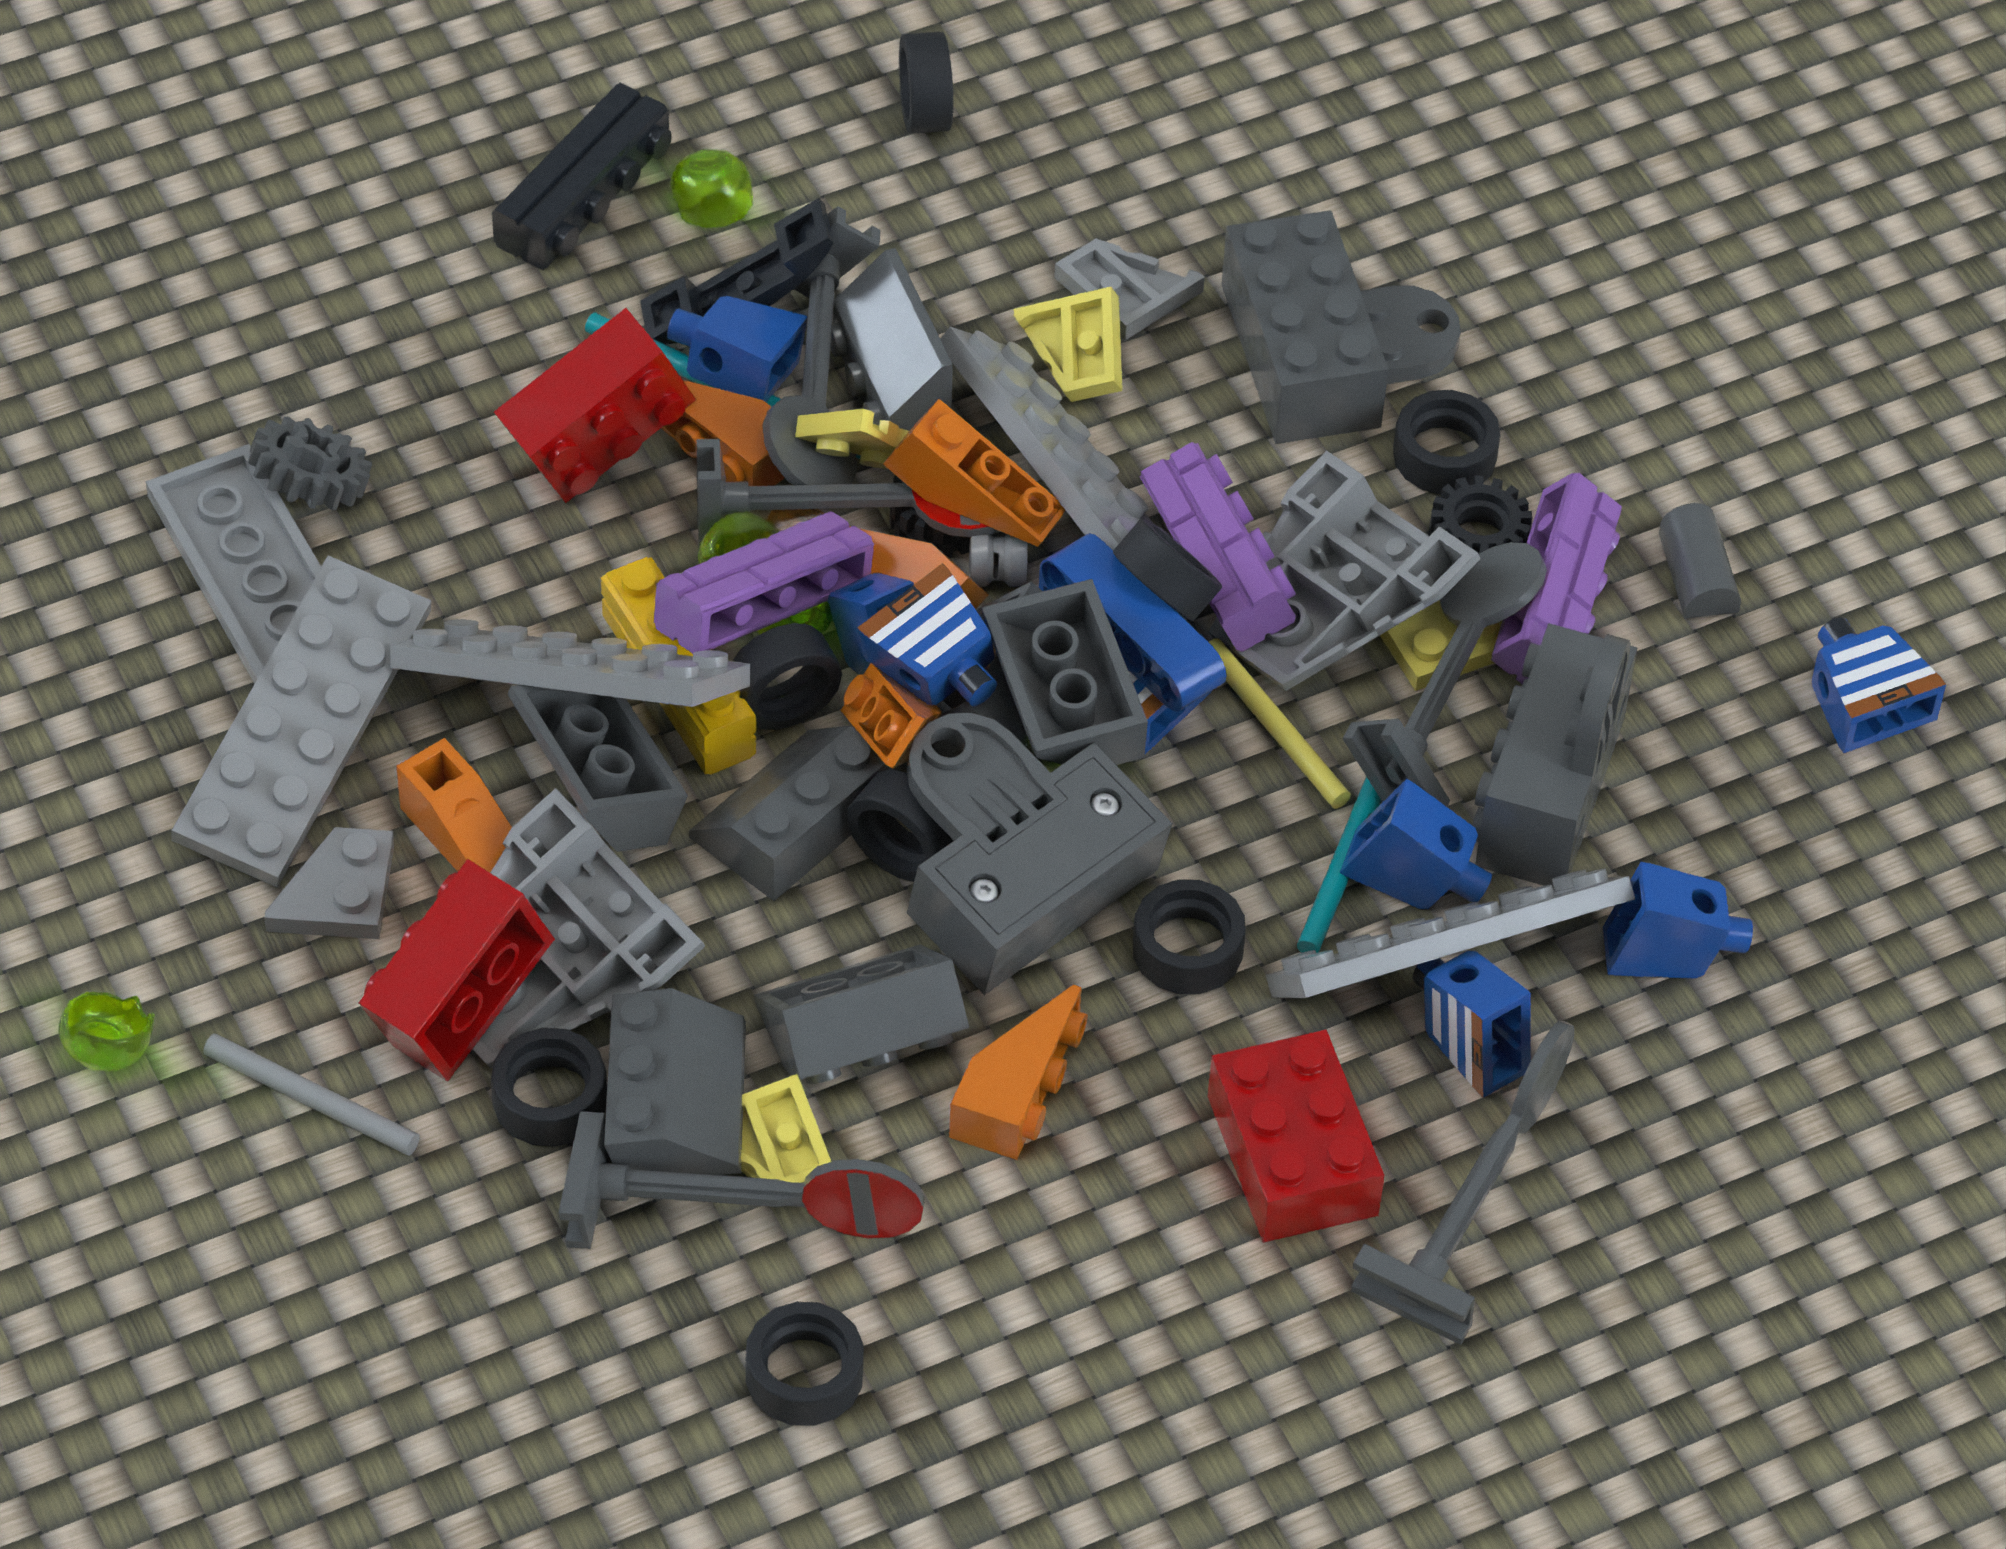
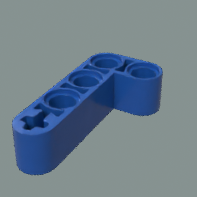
[1039,533,1227,712]

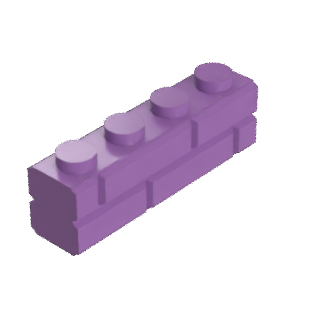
[1139,442,1296,652]
[1491,473,1622,684]
[654,511,874,653]

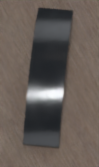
[640,198,834,345]

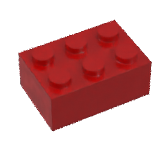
[494,308,696,503]
[358,859,555,1082]
[1207,1029,1385,1243]

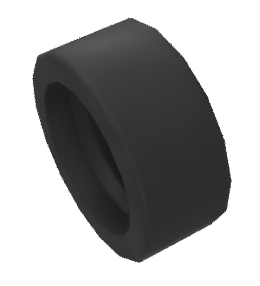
[899,32,954,133]
[1393,390,1501,495]
[1113,518,1222,621]
[732,623,843,730]
[847,769,954,882]
[1133,879,1246,994]
[491,1027,607,1147]
[746,1301,864,1426]

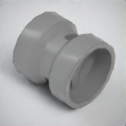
[969,534,1027,587]

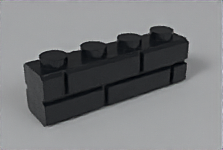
[492,82,672,270]

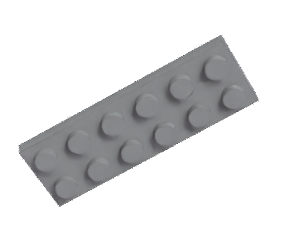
[940,327,1173,550]
[146,444,388,692]
[171,555,432,888]
[390,619,750,707]
[1266,869,1635,998]

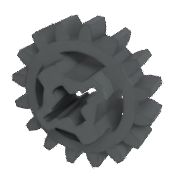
[248,416,372,510]

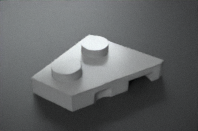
[1054,238,1205,340]
[264,827,394,939]

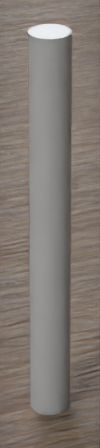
[203,1033,420,1156]

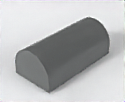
[1659,503,1741,618]

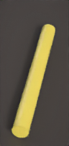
[1209,638,1351,809]

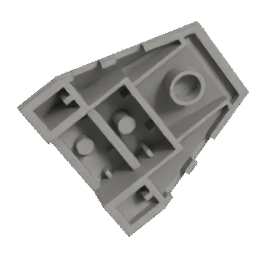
[1209,451,1481,691]
[473,788,705,1069]

